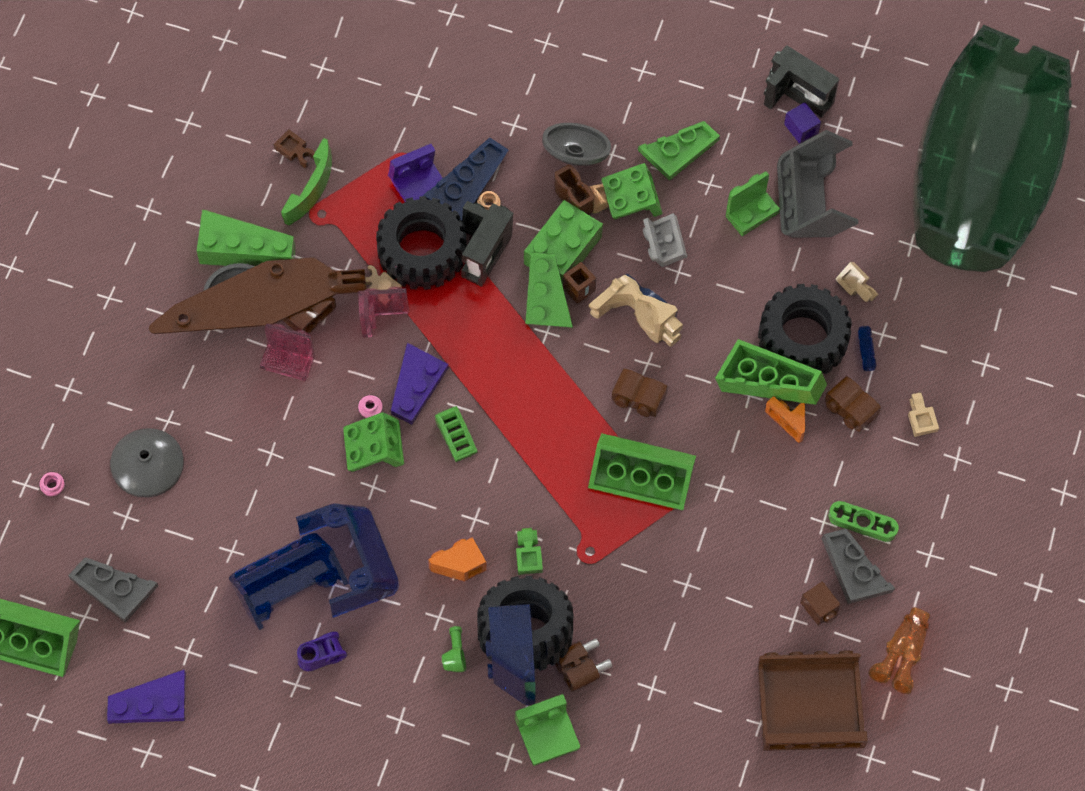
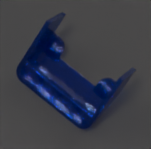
[296,503,399,618]
[229,533,349,630]
[485,604,536,706]

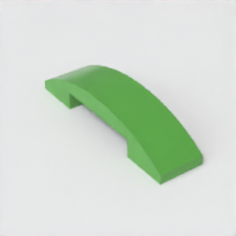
[281,138,332,225]

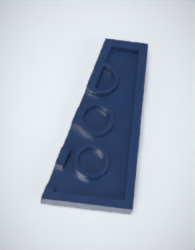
[423,137,509,221]

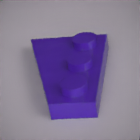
[391,343,448,425]
[107,669,186,724]

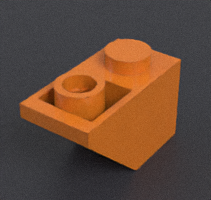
[428,537,486,581]

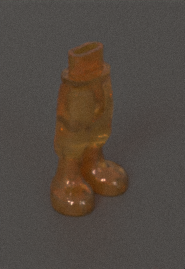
[868,607,930,694]

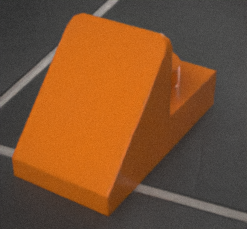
[765,396,805,443]

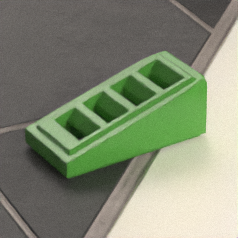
[435,406,478,462]

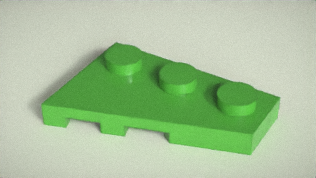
[638,121,720,181]
[525,252,573,328]

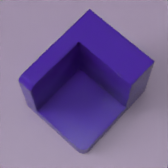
[784,103,821,144]

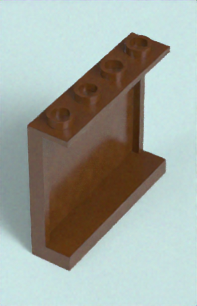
[758,650,868,751]

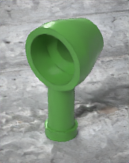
[442,626,466,672]

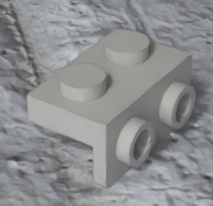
[643,213,688,267]

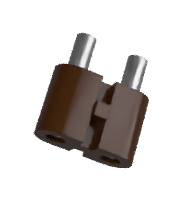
[555,638,612,692]

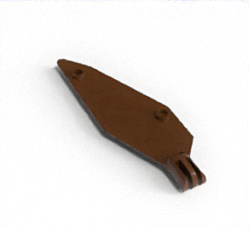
[149,257,367,334]

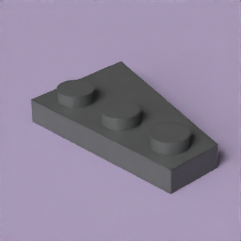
[821,529,895,604]
[68,557,159,623]

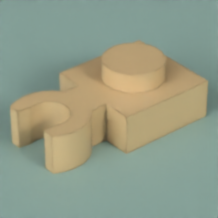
[366,265,402,306]

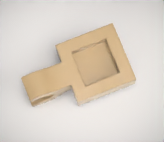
[835,262,878,302]
[908,393,939,437]

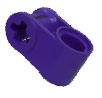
[297,632,347,672]

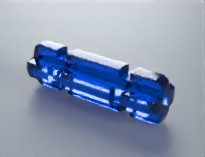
[858,326,877,371]

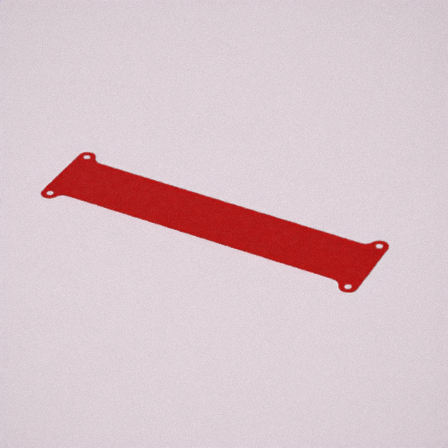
[309,152,675,564]

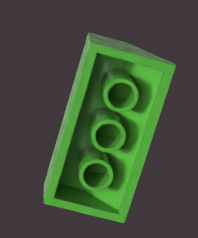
[588,433,696,510]
[0,599,80,677]

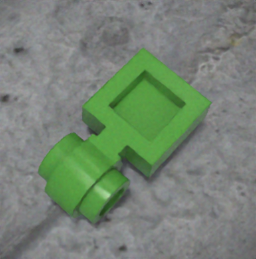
[516,528,543,575]

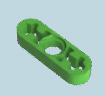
[828,501,899,542]

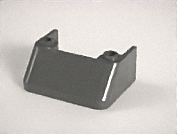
[777,130,859,238]

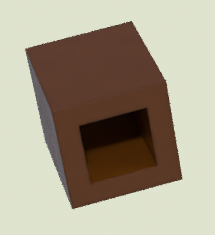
[563,262,596,304]
[800,581,841,626]

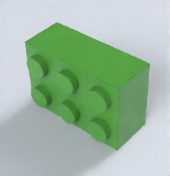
[524,200,603,285]

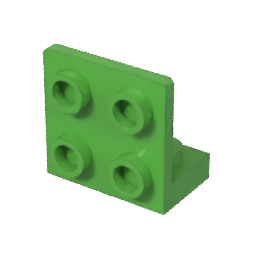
[602,163,663,219]
[726,171,780,236]
[343,412,404,472]
[515,694,580,766]

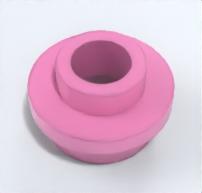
[358,395,383,418]
[40,472,65,496]

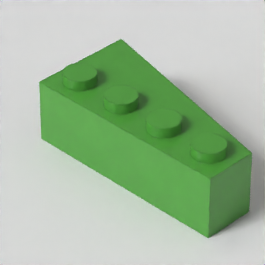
[197,209,296,266]
[715,339,827,405]

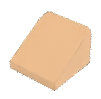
[589,184,609,213]

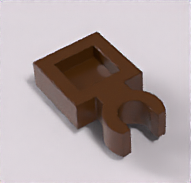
[273,129,315,168]

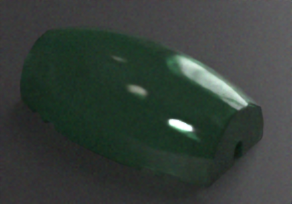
[913,25,1072,272]

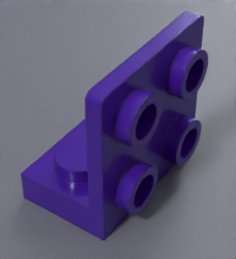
[388,144,442,202]

